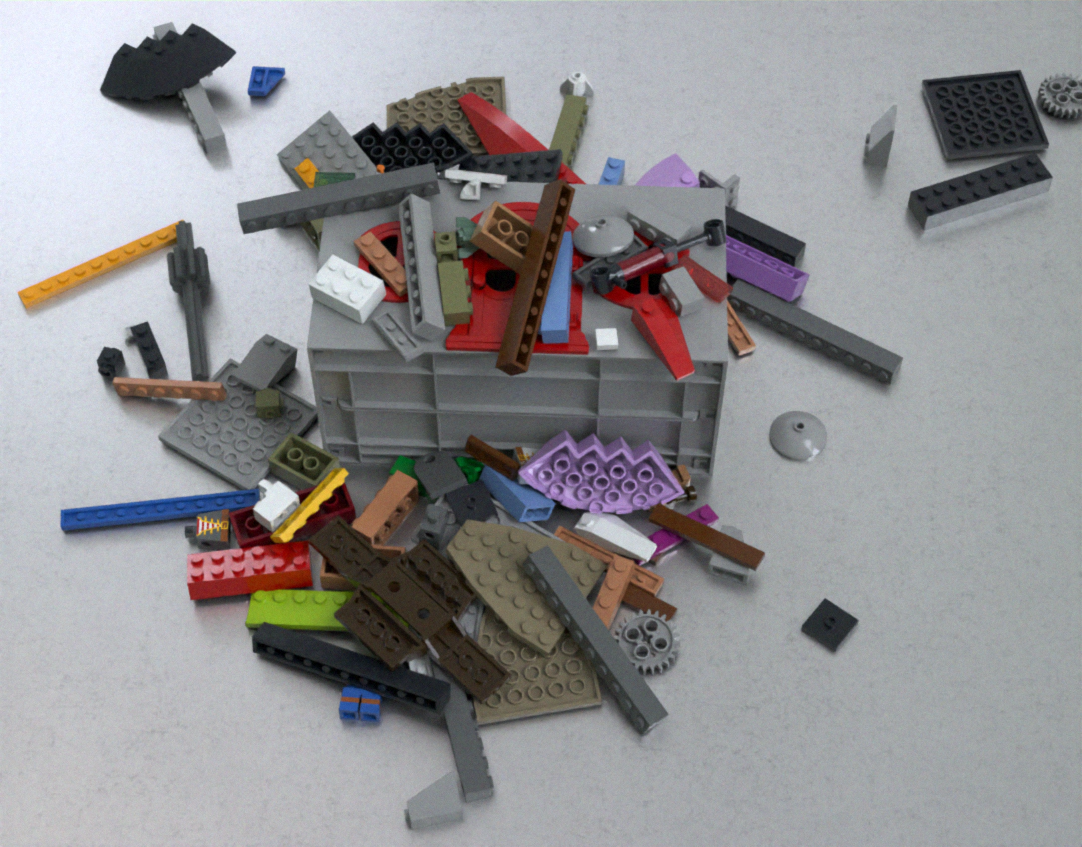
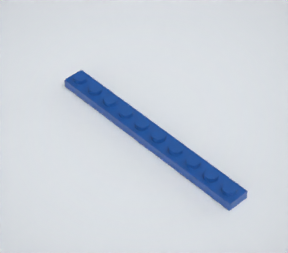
[60,489,260,531]

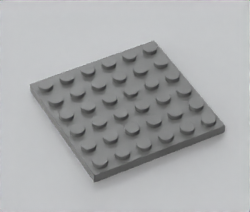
[158,358,318,490]

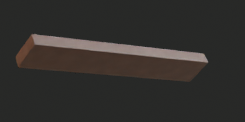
[649,503,765,571]

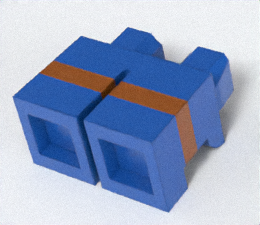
[339,684,382,723]

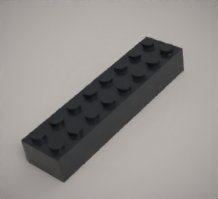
[908,153,1053,231]

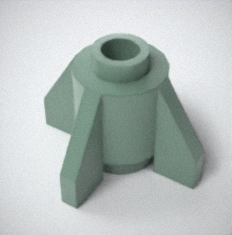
[455,217,479,258]

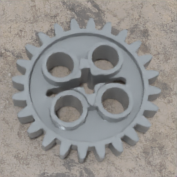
[1038,73,1082,119]
[613,609,680,675]

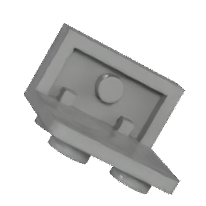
[698,170,740,207]

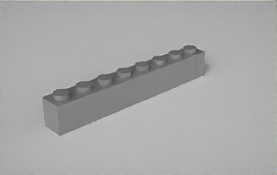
[398,194,445,341]

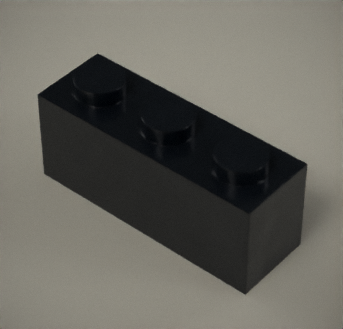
[130,321,168,379]

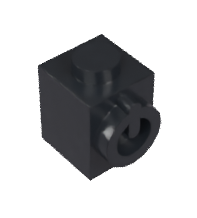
[97,346,125,378]

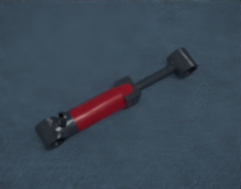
[590,219,726,295]

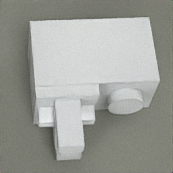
[253,479,300,533]

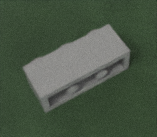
[627,199,692,245]

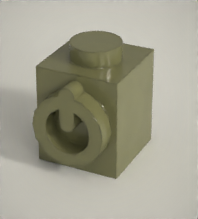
[434,231,458,264]
[256,388,285,418]

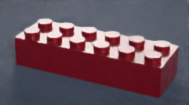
[229,481,356,548]

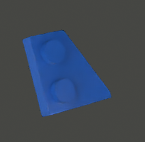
[247,66,285,96]

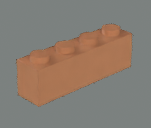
[593,555,635,631]

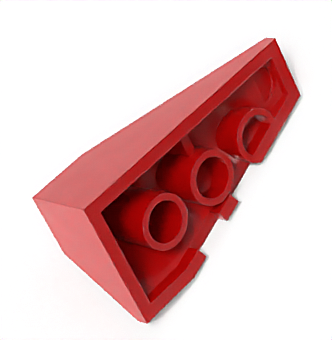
[631,297,695,381]

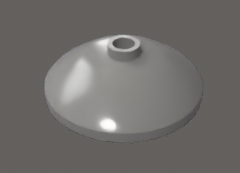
[573,215,634,257]
[769,411,827,460]

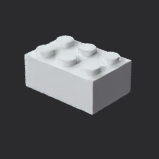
[308,254,386,324]

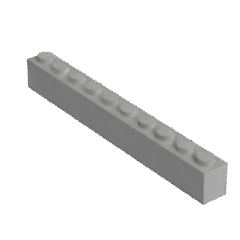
[152,22,227,152]

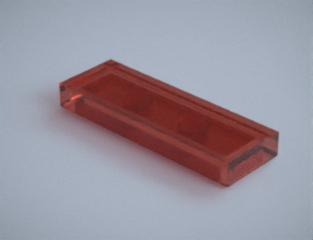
[671,254,733,304]

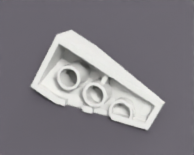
[574,512,657,562]

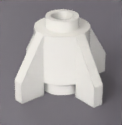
[560,71,594,96]

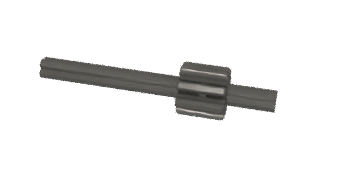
[167,221,210,382]

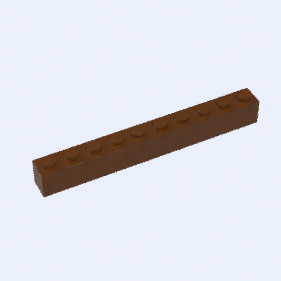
[495,179,575,376]

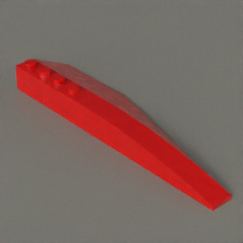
[457,92,586,184]

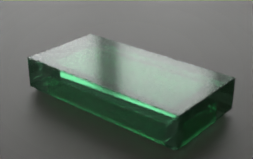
[314,172,356,187]

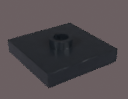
[445,480,498,528]
[801,598,859,652]

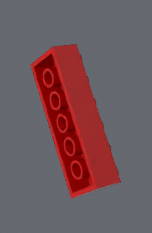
[187,541,313,600]

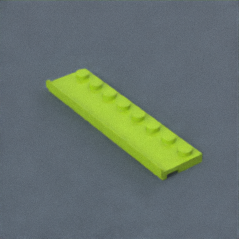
[245,590,409,631]

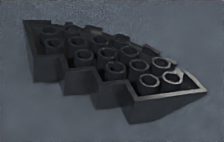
[100,23,236,100]
[352,122,474,173]

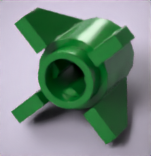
[454,456,485,484]

